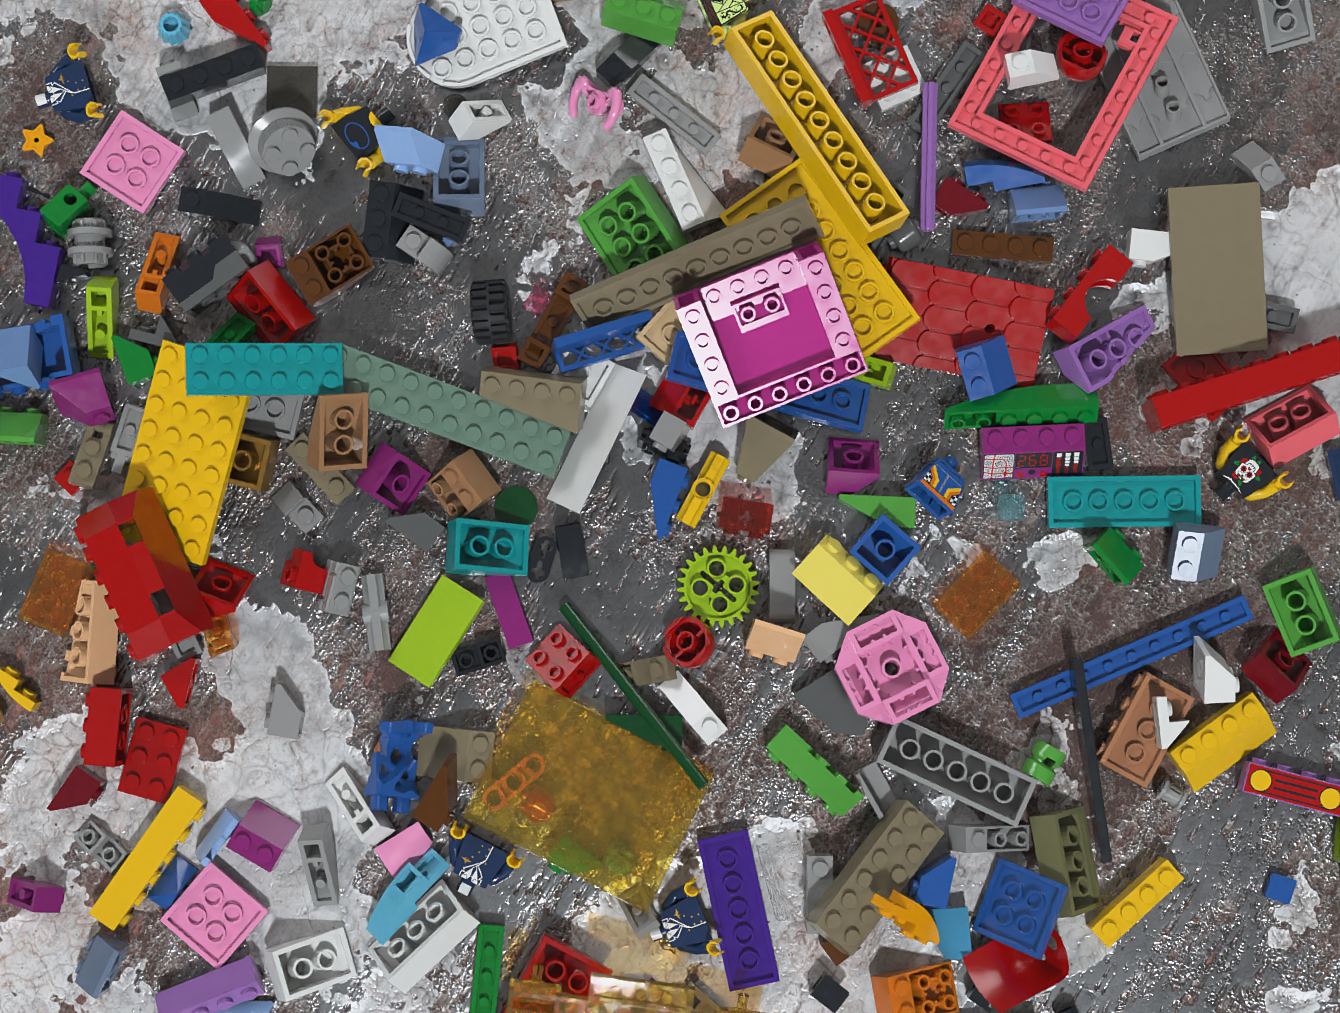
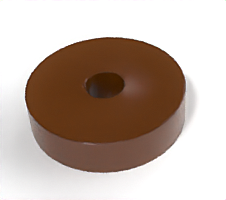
[858,3,899,45]

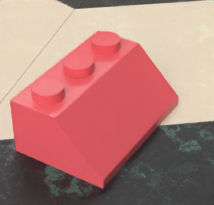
[1243,384,1340,469]

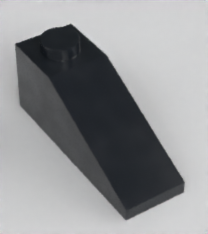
[596,35,662,89]
[178,186,262,226]

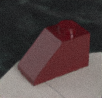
[47,764,107,811]

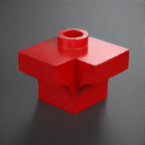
[280,548,328,595]

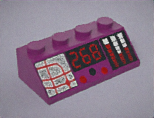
[978,423,1086,481]

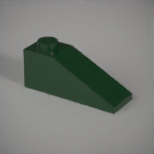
[605,714,682,751]

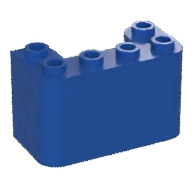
[0,314,81,399]

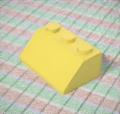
[792,533,884,626]

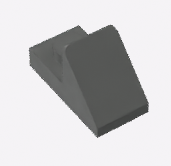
[128,315,181,347]

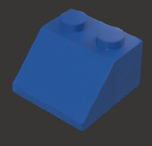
[954,335,1017,401]
[849,513,922,586]
[907,852,957,910]

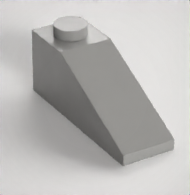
[297,823,339,906]

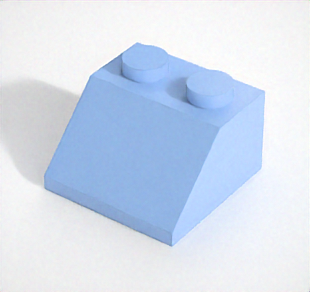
[374,125,445,176]

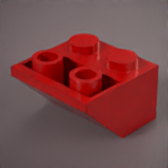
[649,375,711,430]

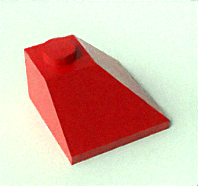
[194,557,255,618]

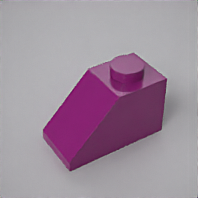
[7,877,64,913]

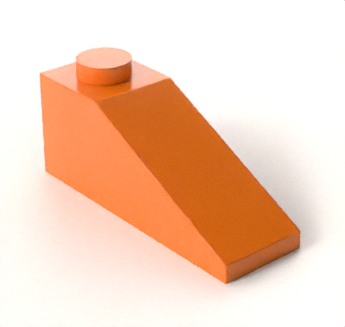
[134,232,181,314]

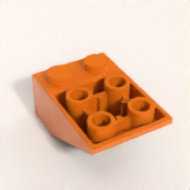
[871,961,960,1013]

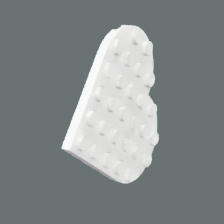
[406,0,569,88]

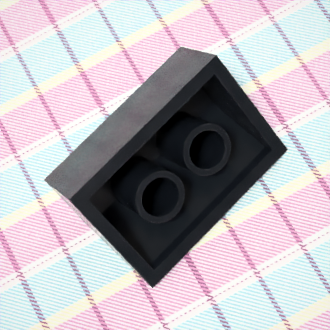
[362,180,424,266]

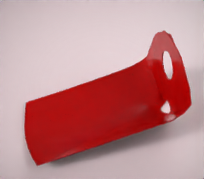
[962,929,1069,1013]

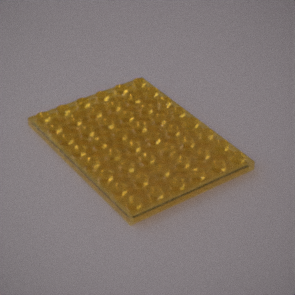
[462,680,714,913]

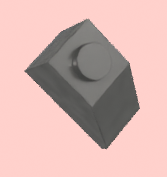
[386,512,447,553]

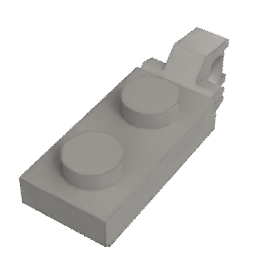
[110,403,145,475]

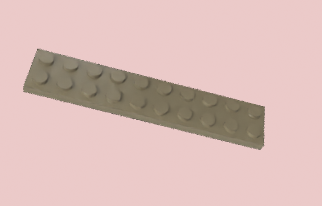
[569,194,824,328]

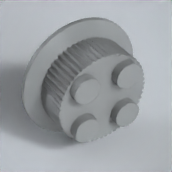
[248,107,318,176]

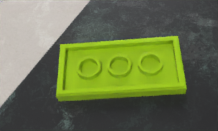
[388,574,485,688]

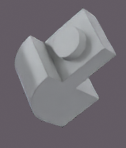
[396,224,454,277]

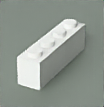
[642,128,725,235]

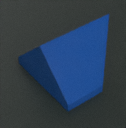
[414,2,462,66]

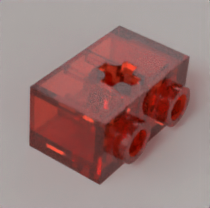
[718,496,774,539]

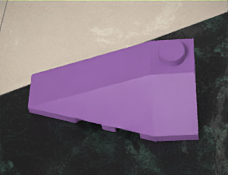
[1053,305,1156,393]

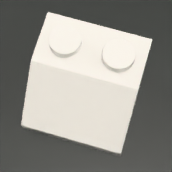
[1193,636,1240,704]

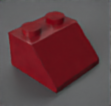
[1240,628,1312,705]

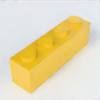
[1086,857,1184,948]

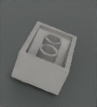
[1250,0,1316,54]

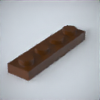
[950,229,1054,264]

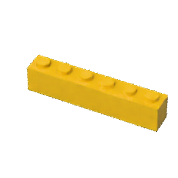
[88,784,207,931]

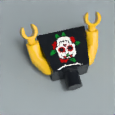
[1212,425,1295,502]

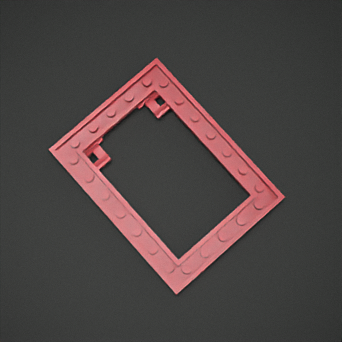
[948,0,1179,193]

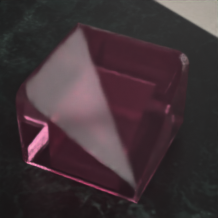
[522,284,550,318]

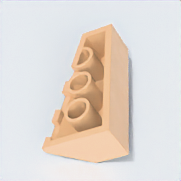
[60,580,119,685]

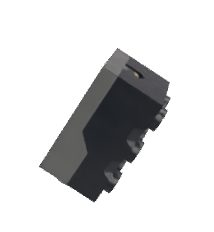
[162,234,255,318]

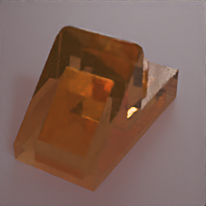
[204,614,239,658]

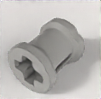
[1155,778,1189,811]

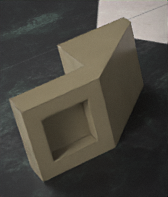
[618,655,677,687]

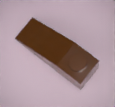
[412,752,458,833]

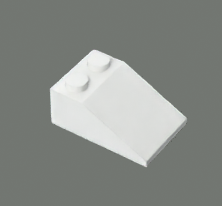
[263,927,357,1002]

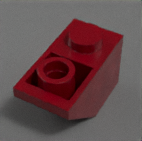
[935,176,989,219]

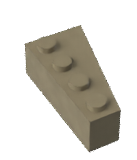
[479,365,588,434]

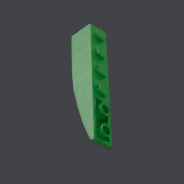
[944,383,1099,429]

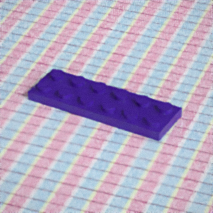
[697,829,780,992]

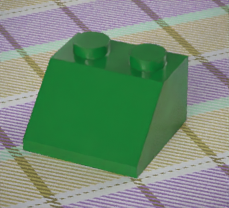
[1083,527,1144,586]

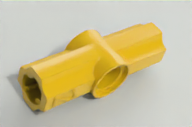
[676,451,731,528]

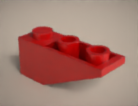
[199,0,272,52]

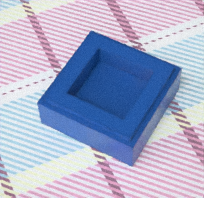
[1263,872,1297,905]

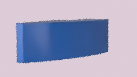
[964,159,1045,191]

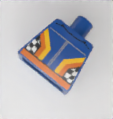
[904,456,964,520]

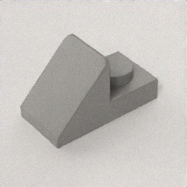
[272,481,325,534]
[617,885,661,939]

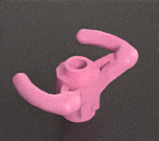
[568,76,624,131]

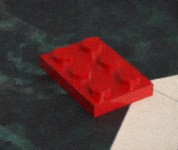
[117,716,189,804]

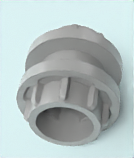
[67,218,113,269]

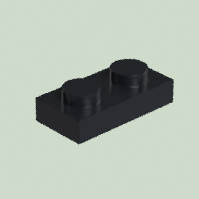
[1080,417,1114,471]

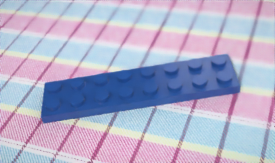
[665,330,871,434]

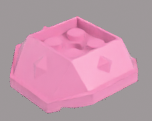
[834,609,949,725]

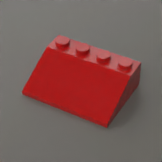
[500,931,613,1013]

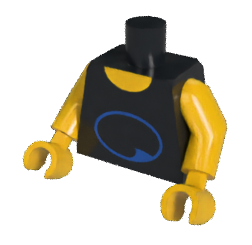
[316,105,395,177]

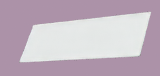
[547,363,647,514]

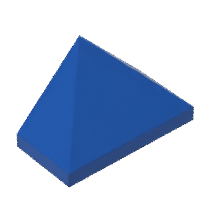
[147,854,198,911]

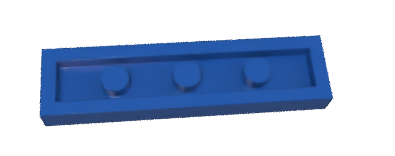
[551,310,652,374]

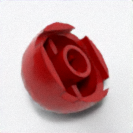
[1056,32,1108,82]
[663,617,715,669]

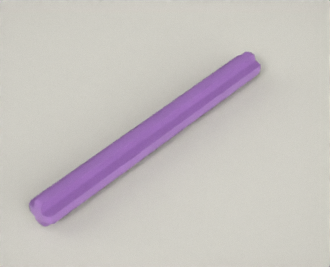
[920,82,938,232]

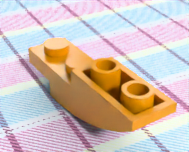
[870,889,940,945]

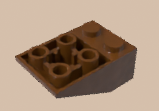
[285,223,375,308]

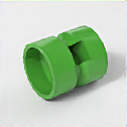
[1020,739,1067,786]

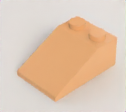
[744,619,806,666]

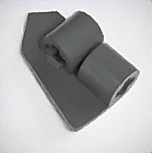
[793,668,868,736]

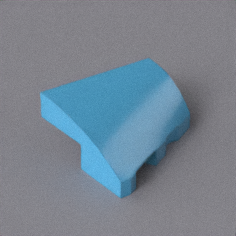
[925,906,972,959]

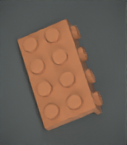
[1096,671,1195,788]

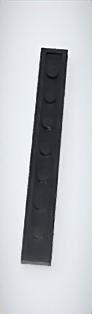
[1068,657,1112,863]

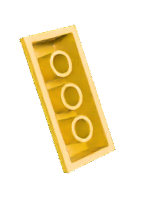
[1165,691,1277,793]

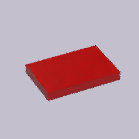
[1161,353,1231,423]

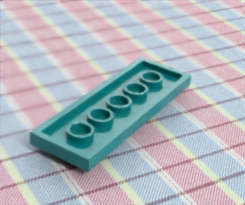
[185,343,343,396]
[1046,475,1202,528]

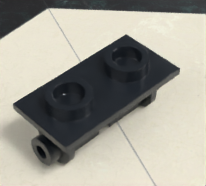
[637,427,692,465]

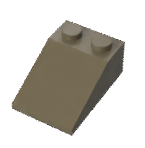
[416,726,497,784]

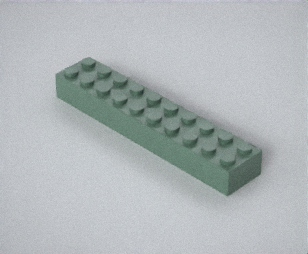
[331,340,572,480]

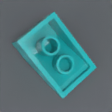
[445,518,530,576]

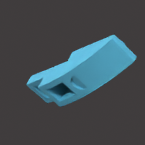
[366,847,450,945]

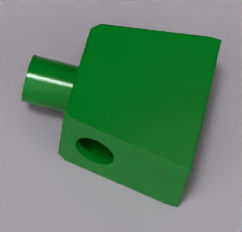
[39,181,97,241]

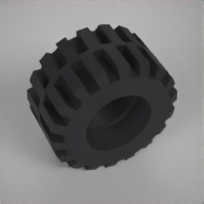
[470,279,512,345]

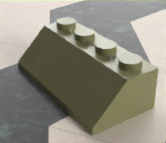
[1029,805,1103,918]

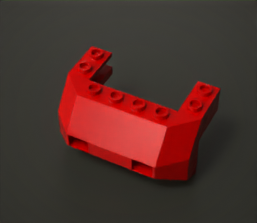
[73,487,216,664]

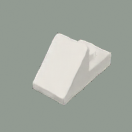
[1152,696,1190,749]

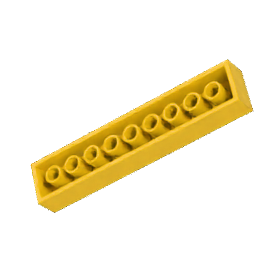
[723,10,910,247]

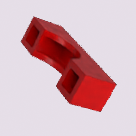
[1045,244,1133,344]

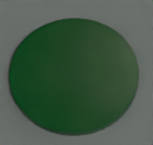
[494,486,538,525]

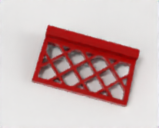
[822,0,918,110]

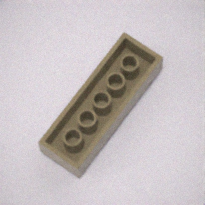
[804,799,944,956]

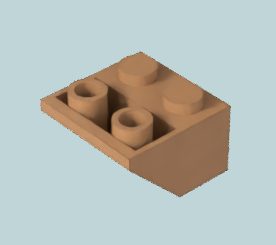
[427,449,502,519]

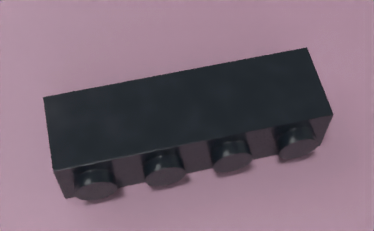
[159,43,266,109]

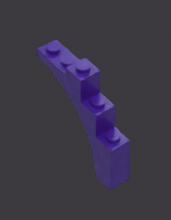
[0,171,66,310]

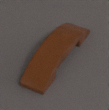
[517,271,588,370]

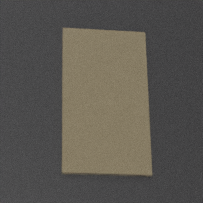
[1167,181,1268,357]

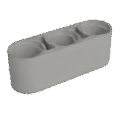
[769,549,795,623]

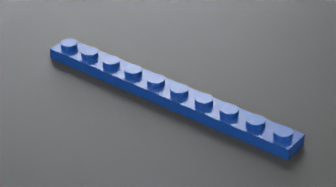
[1009,595,1254,719]

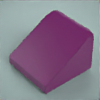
[255,237,284,268]

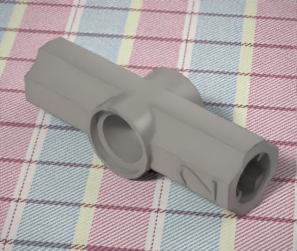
[361,573,392,652]

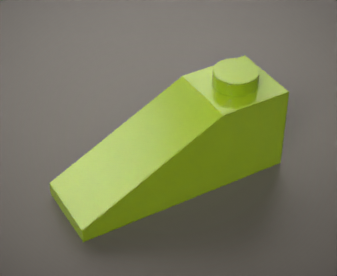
[86,275,119,359]

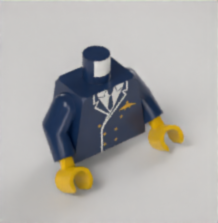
[35,43,104,124]
[449,820,526,896]
[650,877,725,956]

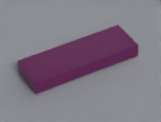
[484,575,534,650]

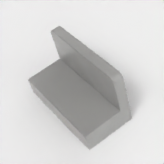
[853,761,896,820]

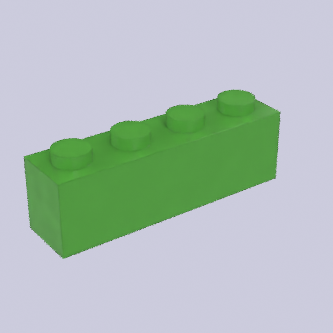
[765,723,864,817]

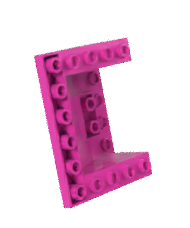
[673,240,869,428]

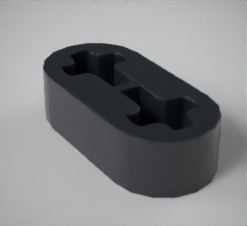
[527,536,557,583]

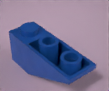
[651,458,691,541]

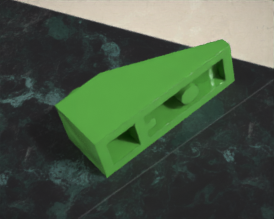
[837,494,916,533]

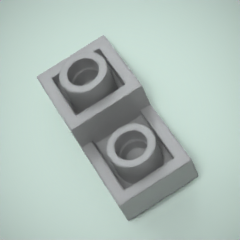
[74,819,130,874]

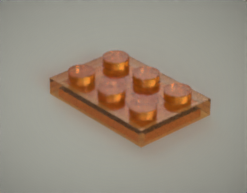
[17,547,96,637]
[932,550,1022,641]

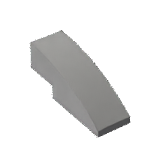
[206,106,267,190]

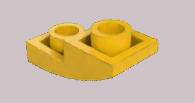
[0,666,42,712]

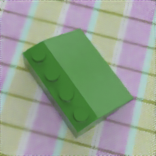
[576,174,689,276]

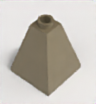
[736,413,799,484]

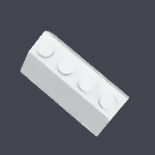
[368,879,480,993]

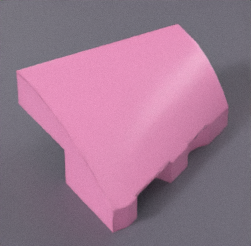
[375,821,434,878]

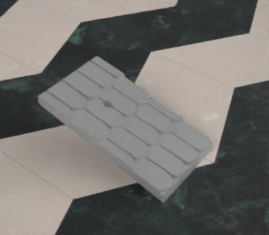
[1098,0,1231,162]

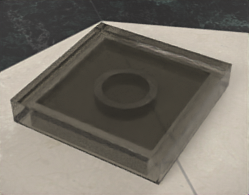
[266,66,319,118]

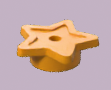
[22,124,54,157]

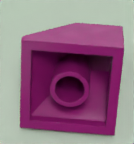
[48,367,115,427]
[825,437,880,495]

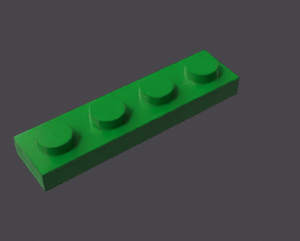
[470,923,505,1013]

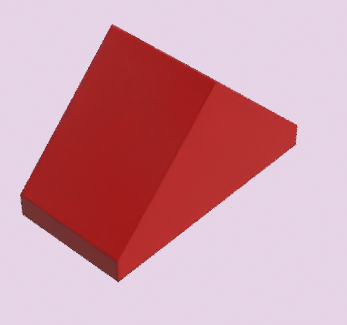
[160,657,201,709]

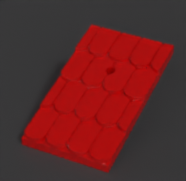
[870,256,1055,387]

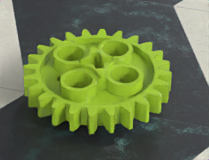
[677,545,759,628]

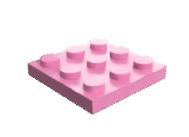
[80,110,187,215]
[160,861,270,969]

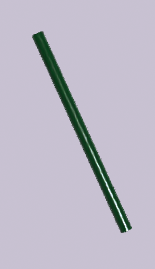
[559,602,709,790]

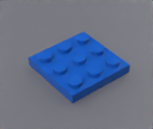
[972,857,1069,960]

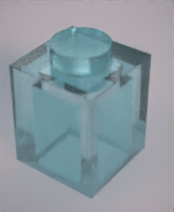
[995,495,1025,522]

